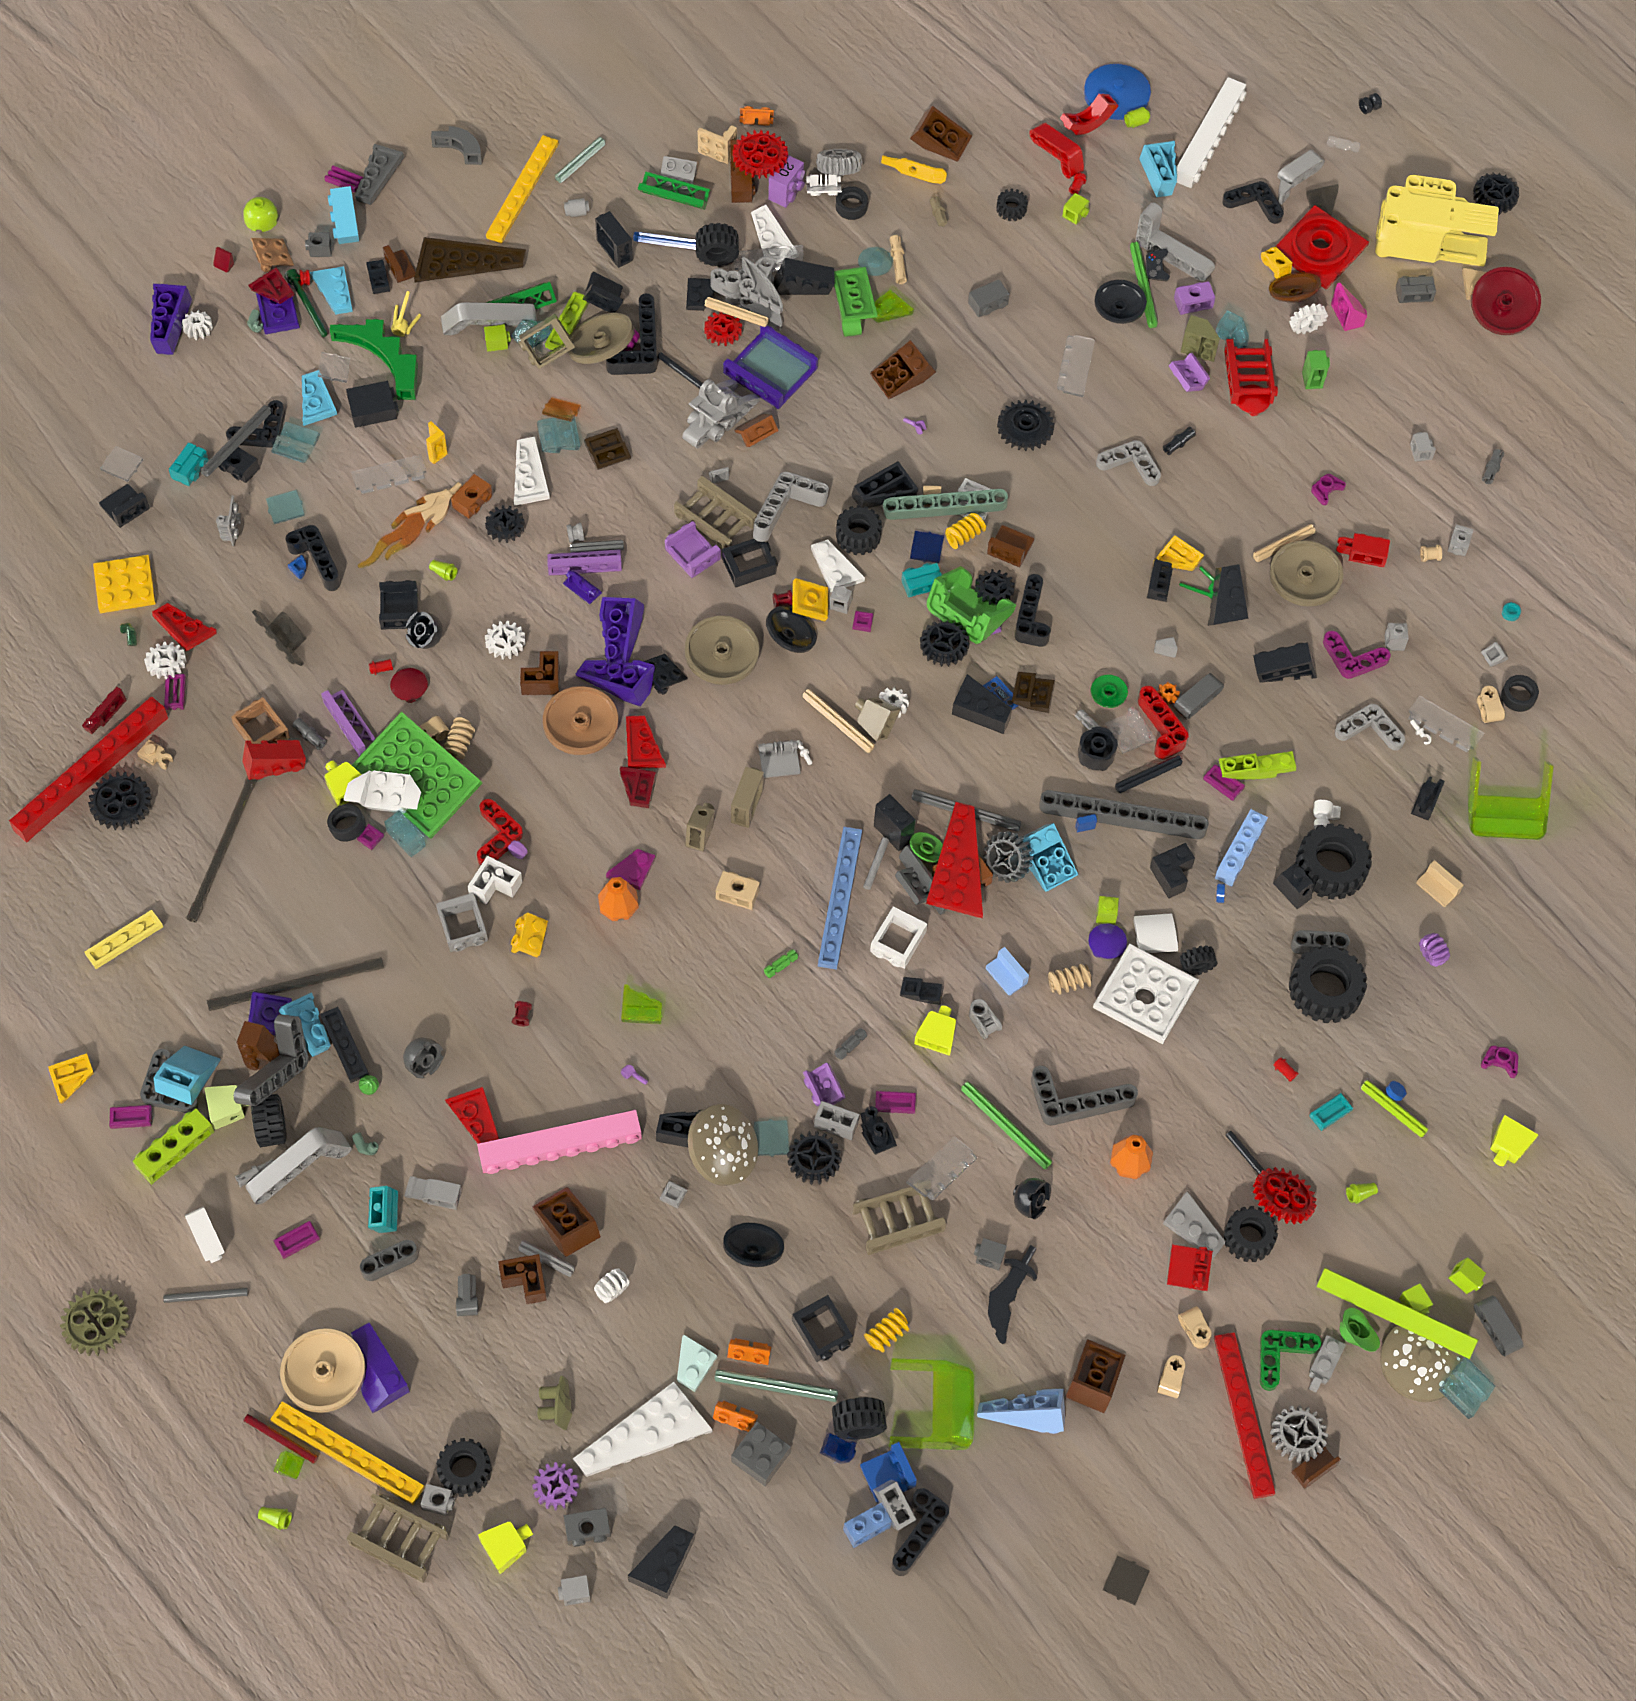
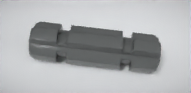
[834,1028,867,1060]

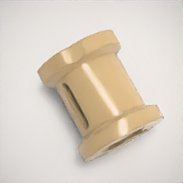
[1420,545,1442,562]

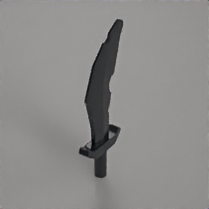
[988,1245,1037,1344]

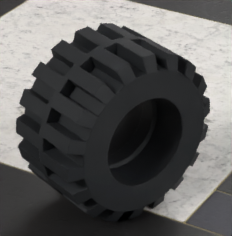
[695,223,739,267]
[836,505,882,555]
[251,1094,287,1148]
[1224,1206,1278,1262]
[832,1397,887,1440]
[436,1438,492,1497]

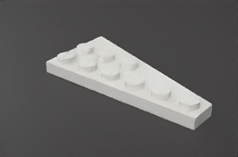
[573,1382,712,1477]

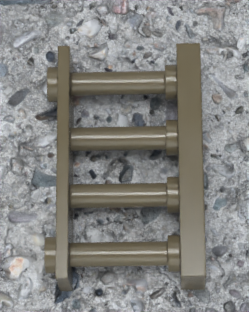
[674,476,757,549]
[852,1181,946,1255]
[347,1494,449,1583]

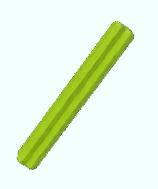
[1361,1080,1428,1137]

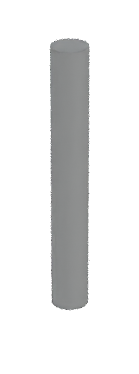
[863,837,889,890]

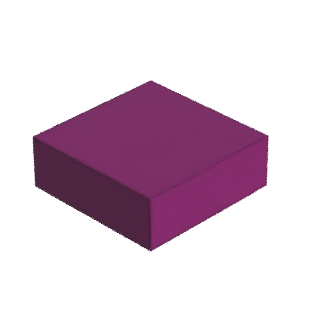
[852,611,874,632]
[357,824,384,850]

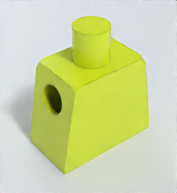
[324,760,362,806]
[914,1006,956,1056]
[1490,1115,1538,1166]
[478,1521,533,1574]

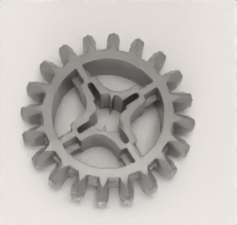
[816,148,862,176]
[1270,1405,1328,1463]

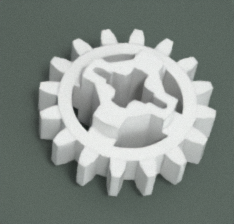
[1289,303,1328,334]
[485,621,526,660]
[144,642,187,679]

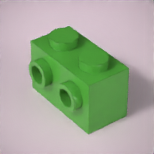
[1302,350,1330,389]

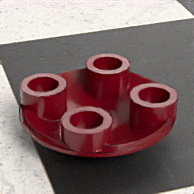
[390,668,428,703]

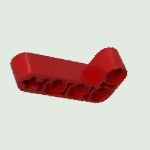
[1029,123,1084,179]
[1138,686,1189,760]

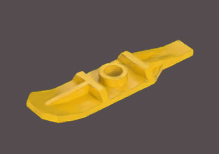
[881,155,947,184]

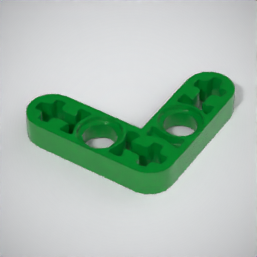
[1259,1330,1321,1391]

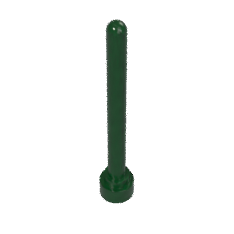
[284,269,328,337]

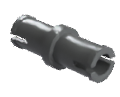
[1482,449,1504,484]
[292,718,326,750]

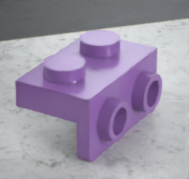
[1169,353,1210,392]
[803,1063,846,1106]

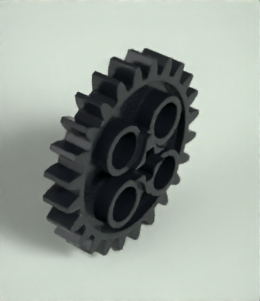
[88,772,152,830]

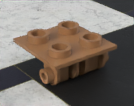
[251,238,294,272]

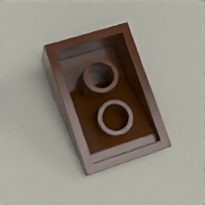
[910,106,972,162]
[532,1187,601,1257]
[1066,1339,1126,1413]

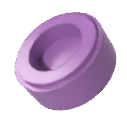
[508,841,528,859]

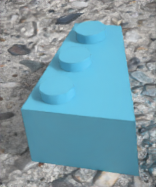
[1139,141,1177,198]
[328,186,359,244]

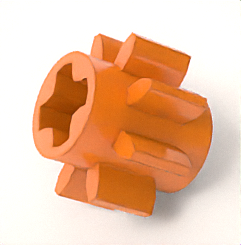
[1157,682,1180,705]

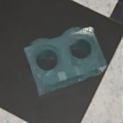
[384,810,426,857]

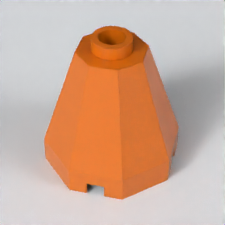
[598,877,639,921]
[1110,1135,1153,1179]

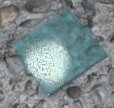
[266,490,305,524]
[754,1119,789,1157]

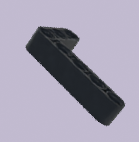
[606,293,657,375]

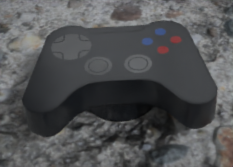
[1146,249,1170,281]

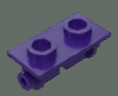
[563,570,602,604]

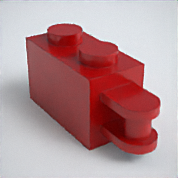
[1336,533,1390,567]

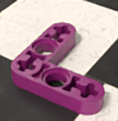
[1323,631,1391,679]

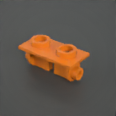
[740,106,774,126]
[727,1338,772,1365]
[713,1400,758,1432]

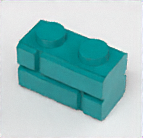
[169,443,209,486]
[901,563,942,598]
[368,1186,398,1233]

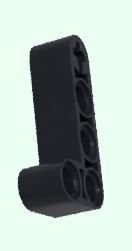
[285,525,340,591]
[1015,574,1051,647]
[892,1488,949,1576]

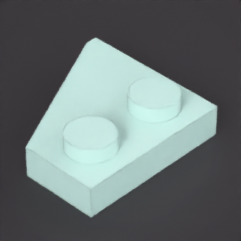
[677,1335,717,1392]

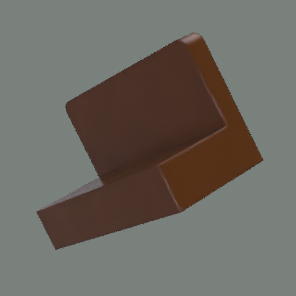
[383,245,415,283]
[1291,1447,1341,1489]

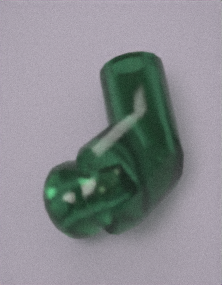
[120,622,137,646]

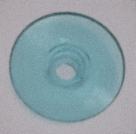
[858,247,892,276]

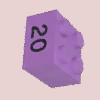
[768,155,805,208]

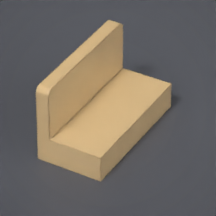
[1416,860,1464,907]

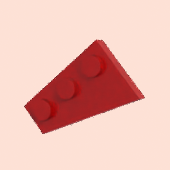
[152,603,217,652]
[626,715,666,769]
[445,1087,499,1144]

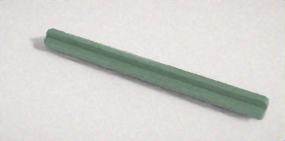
[715,1369,838,1402]

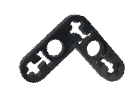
[1222,181,1284,224]
[226,400,285,448]

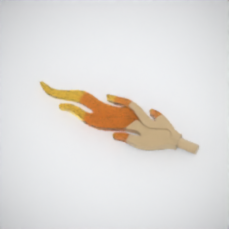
[358,482,462,568]

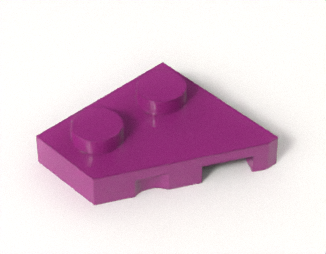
[606,849,655,890]

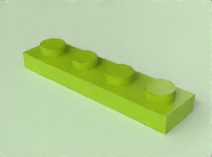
[545,292,589,350]

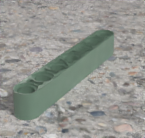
[883,489,1008,520]

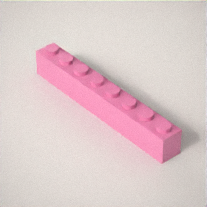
[477,1110,642,1174]

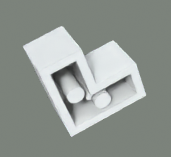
[468,856,522,905]

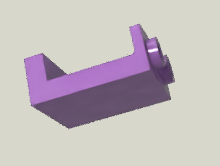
[665,521,721,578]

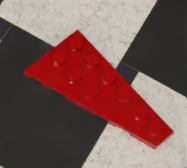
[926,802,983,919]

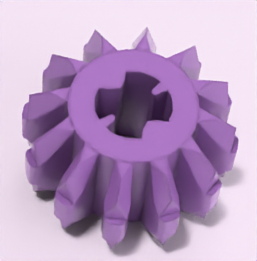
[1419,933,1450,967]

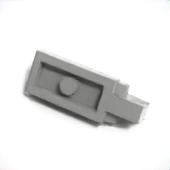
[1309,1335,1346,1392]

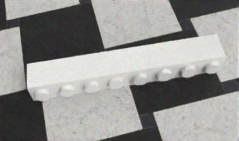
[1176,77,1247,188]

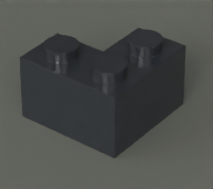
[1150,843,1195,899]

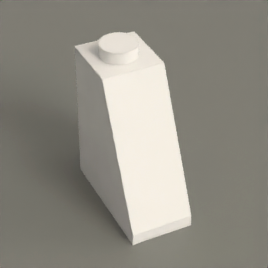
[185,1206,225,1263]

